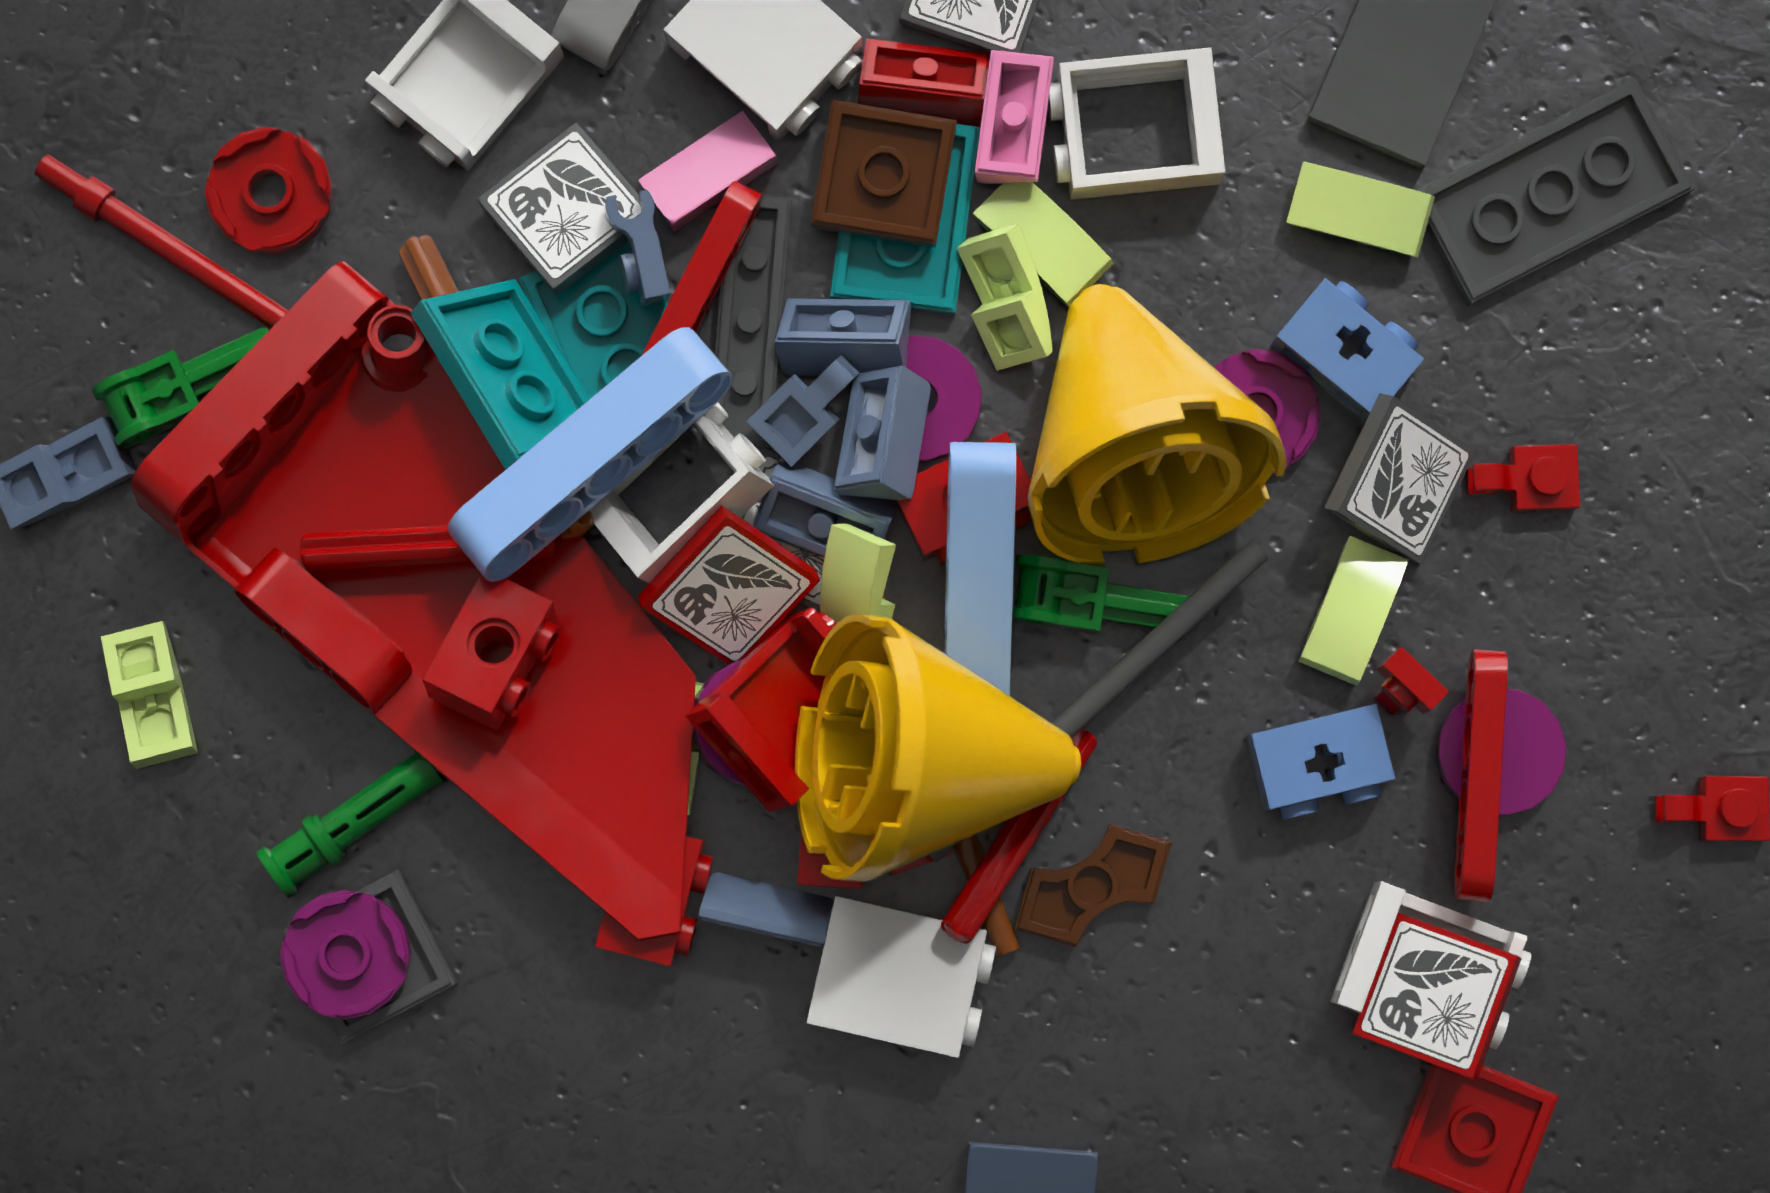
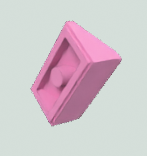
[975,50,1054,184]
[638,111,778,233]

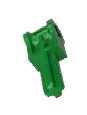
[92,328,269,449]
[1012,554,1193,634]

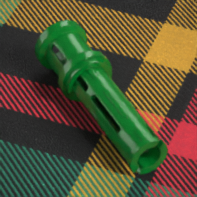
[256,752,443,898]

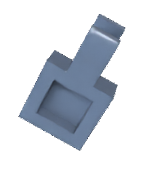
[605,189,671,306]
[747,355,859,467]

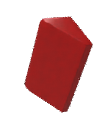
[858,38,991,128]

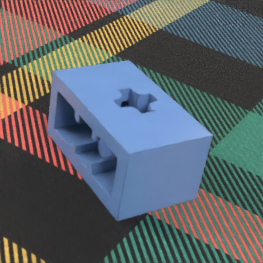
[1271,278,1424,423]
[1246,704,1396,820]

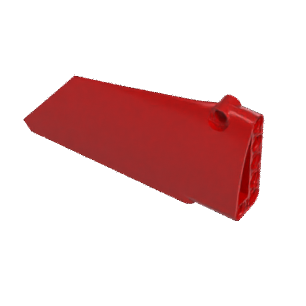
[131,261,696,941]

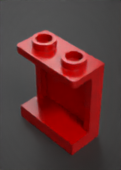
[685,607,837,812]

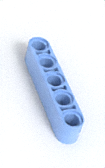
[447,327,733,582]
[944,442,1016,696]

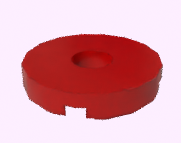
[205,127,334,255]

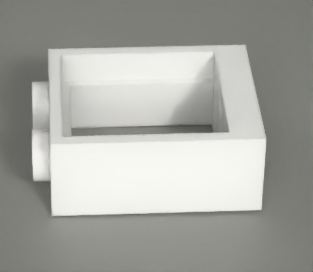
[1048,47,1225,200]
[590,402,774,583]

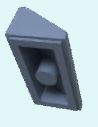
[775,298,911,376]
[834,365,931,500]
[753,459,898,558]
[698,872,834,947]
[965,1142,1099,1193]

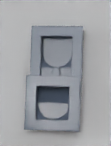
[0,417,136,529]

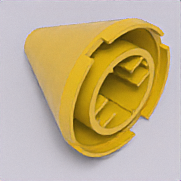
[1028,284,1286,566]
[795,614,1081,881]

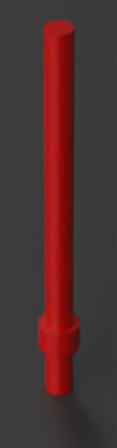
[34,154,289,329]

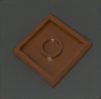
[811,100,957,248]

